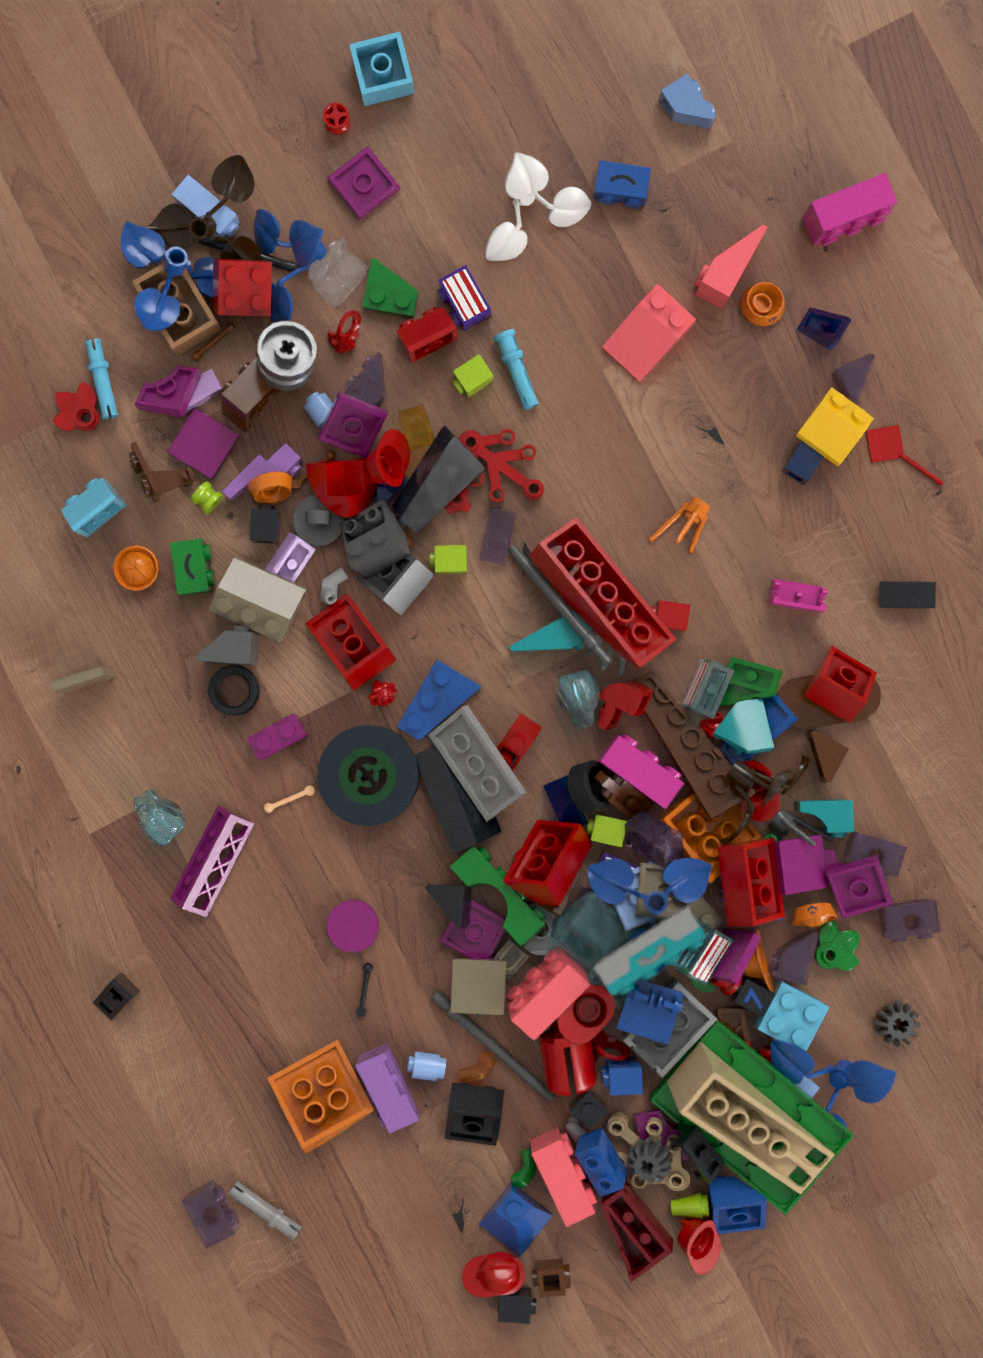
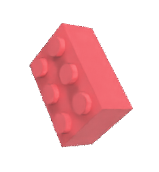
[505,944,591,1040]
[530,1127,597,1227]

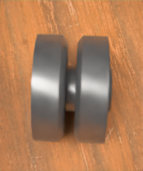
[256,321,317,391]

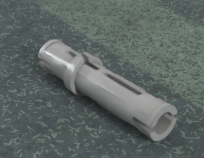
[228,1181,302,1241]

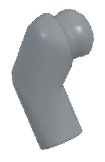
[320,567,349,605]
[566,1116,589,1143]

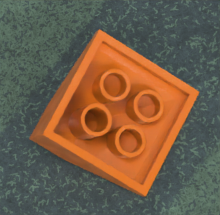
[649,791,762,884]
[267,1040,374,1153]

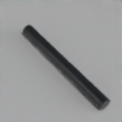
[198,237,300,272]

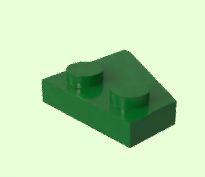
[362,258,419,319]
[719,656,783,706]

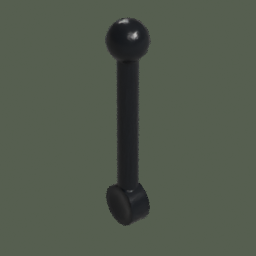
[356,963,373,1017]

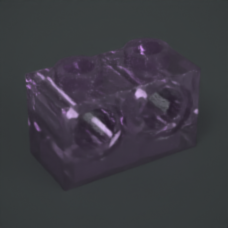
[624,809,684,870]

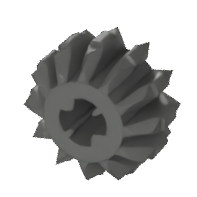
[874,1000,921,1047]
[627,1136,673,1185]

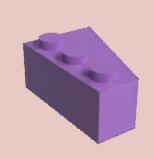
[355,1043,420,1134]

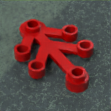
[458,429,544,503]

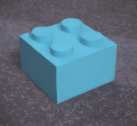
[349,32,414,106]
[753,977,829,1051]

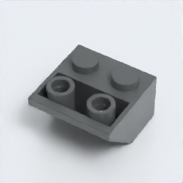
[340,500,410,578]

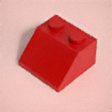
[396,307,458,364]
[804,646,877,723]

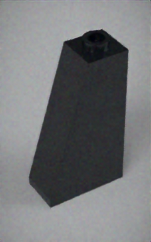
[392,425,485,533]

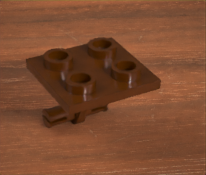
[128,442,195,503]

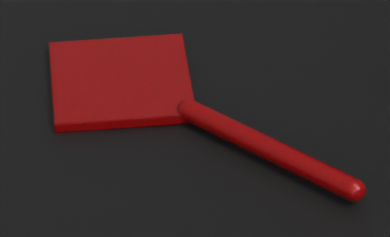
[866,425,943,485]

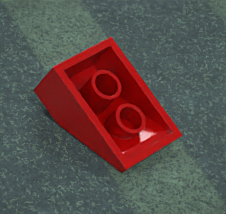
[305,593,396,691]

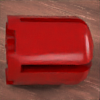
[538,1023,597,1096]

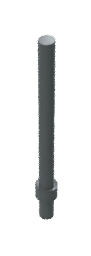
[508,544,613,667]
[431,990,556,1103]

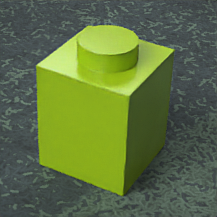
[452,354,494,398]
[430,545,467,574]
[586,813,627,847]

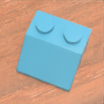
[61,477,127,537]

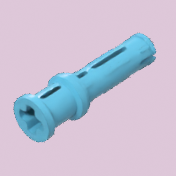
[493,329,539,410]

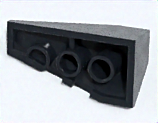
[415,746,502,854]

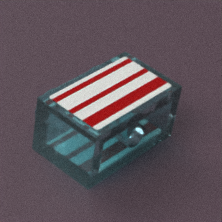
[681,659,735,719]
[671,918,734,986]

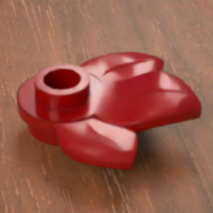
[52,382,100,431]

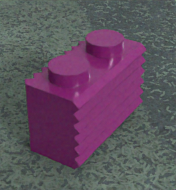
[248,713,308,760]

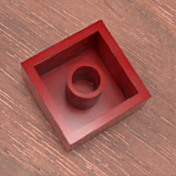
[213,258,272,317]

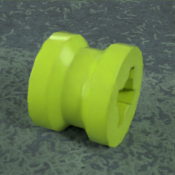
[190,481,224,515]

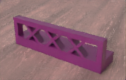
[170,805,254,917]

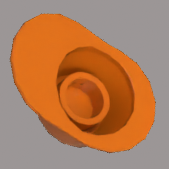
[743,929,774,992]

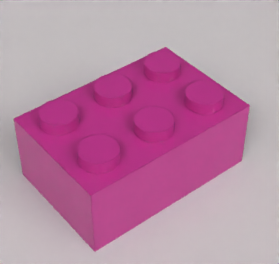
[802,173,898,246]
[597,734,684,809]

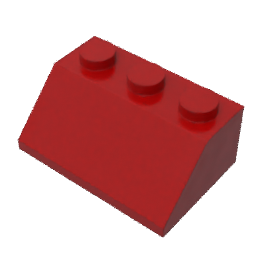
[503,820,592,907]
[717,838,785,927]

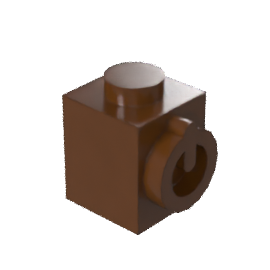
[532,1258,571,1298]

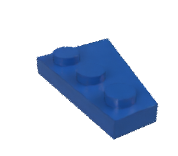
[397,660,482,740]
[720,693,798,765]

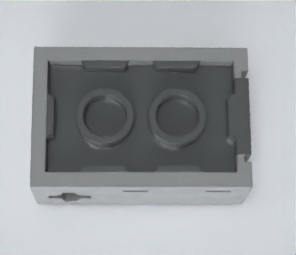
[621,978,717,1078]

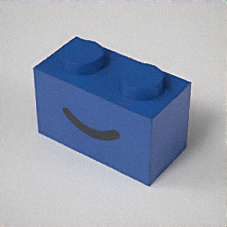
[593,160,651,209]

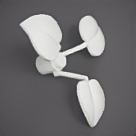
[485,153,592,261]

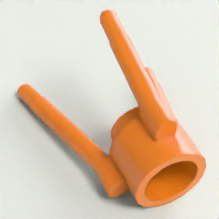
[649,497,710,553]

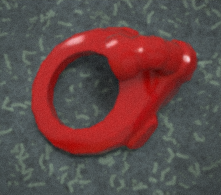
[327,310,361,354]
[591,1031,630,1062]

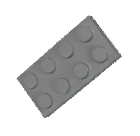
[429,705,527,822]

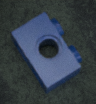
[601,1057,643,1095]
[575,1128,627,1197]

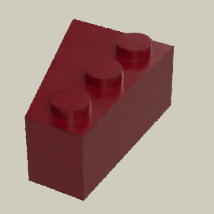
[601,1179,673,1282]

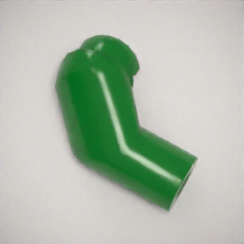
[511,1148,537,1188]

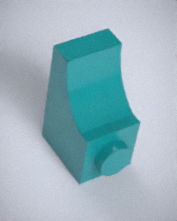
[795,799,854,837]

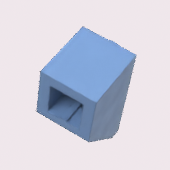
[658,73,716,129]

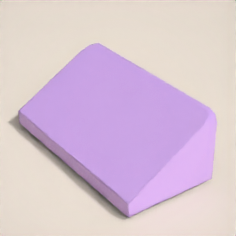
[185,369,222,414]
[265,532,316,582]

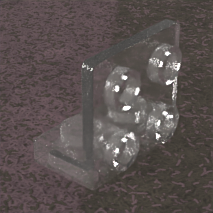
[308,236,369,309]

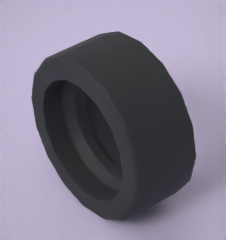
[208,665,260,715]
[567,760,610,813]

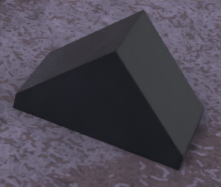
[425,884,472,929]
[93,973,140,1021]

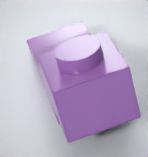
[222,443,303,502]

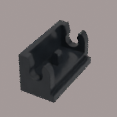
[669,1123,725,1184]

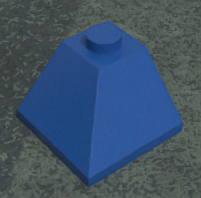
[708,1176,767,1234]
[479,1182,553,1257]

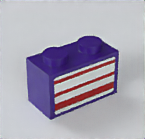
[437,265,492,332]

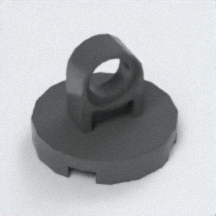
[293,495,345,547]

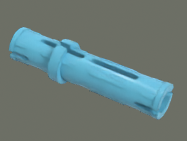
[84,339,119,420]

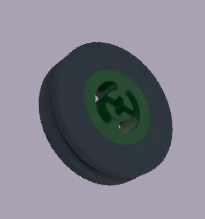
[317,725,419,826]

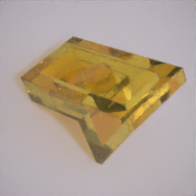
[398,404,435,450]

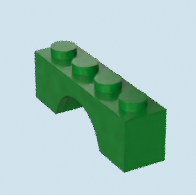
[450,845,547,947]

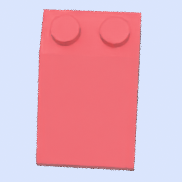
[694,225,768,309]
[602,284,696,383]

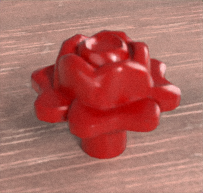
[368,680,397,707]
[700,712,723,740]

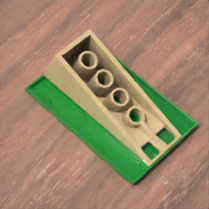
[649,1019,854,1216]

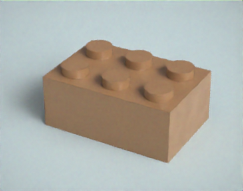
[132,263,222,356]

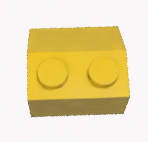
[796,387,874,467]

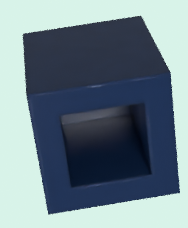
[781,441,823,485]

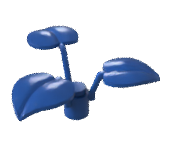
[254,209,326,323]
[121,221,213,331]
[587,858,712,976]
[771,1040,896,1128]

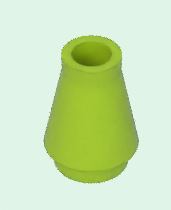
[671,1192,710,1220]

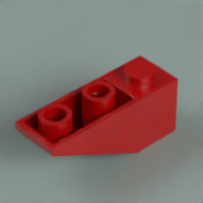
[497,713,542,771]

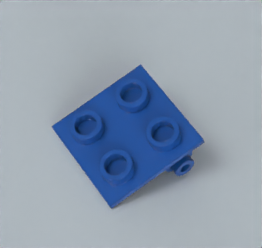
[617,979,684,1045]

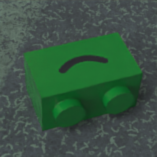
[170,538,216,597]

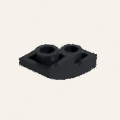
[879,581,936,609]

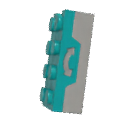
[594,905,706,996]

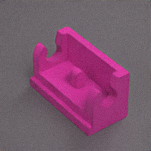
[768,579,828,613]

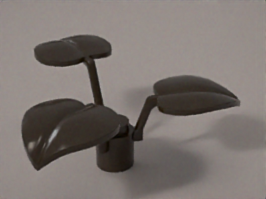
[148,155,262,260]
[720,755,810,844]

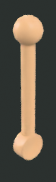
[263,785,315,813]

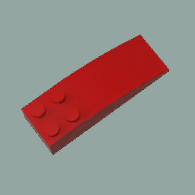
[529,517,677,670]

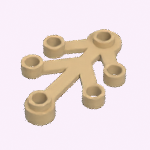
[607,1112,690,1191]

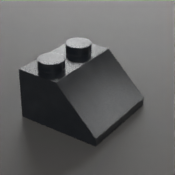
[444,1083,504,1146]

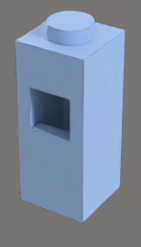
[171,175,240,238]

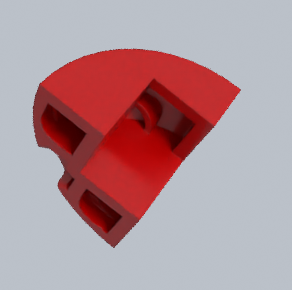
[306,458,377,518]

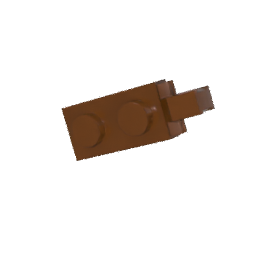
[594,770,654,823]

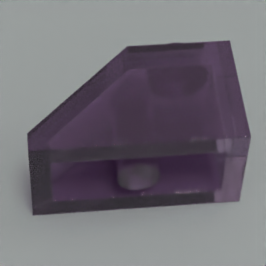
[769,929,819,985]

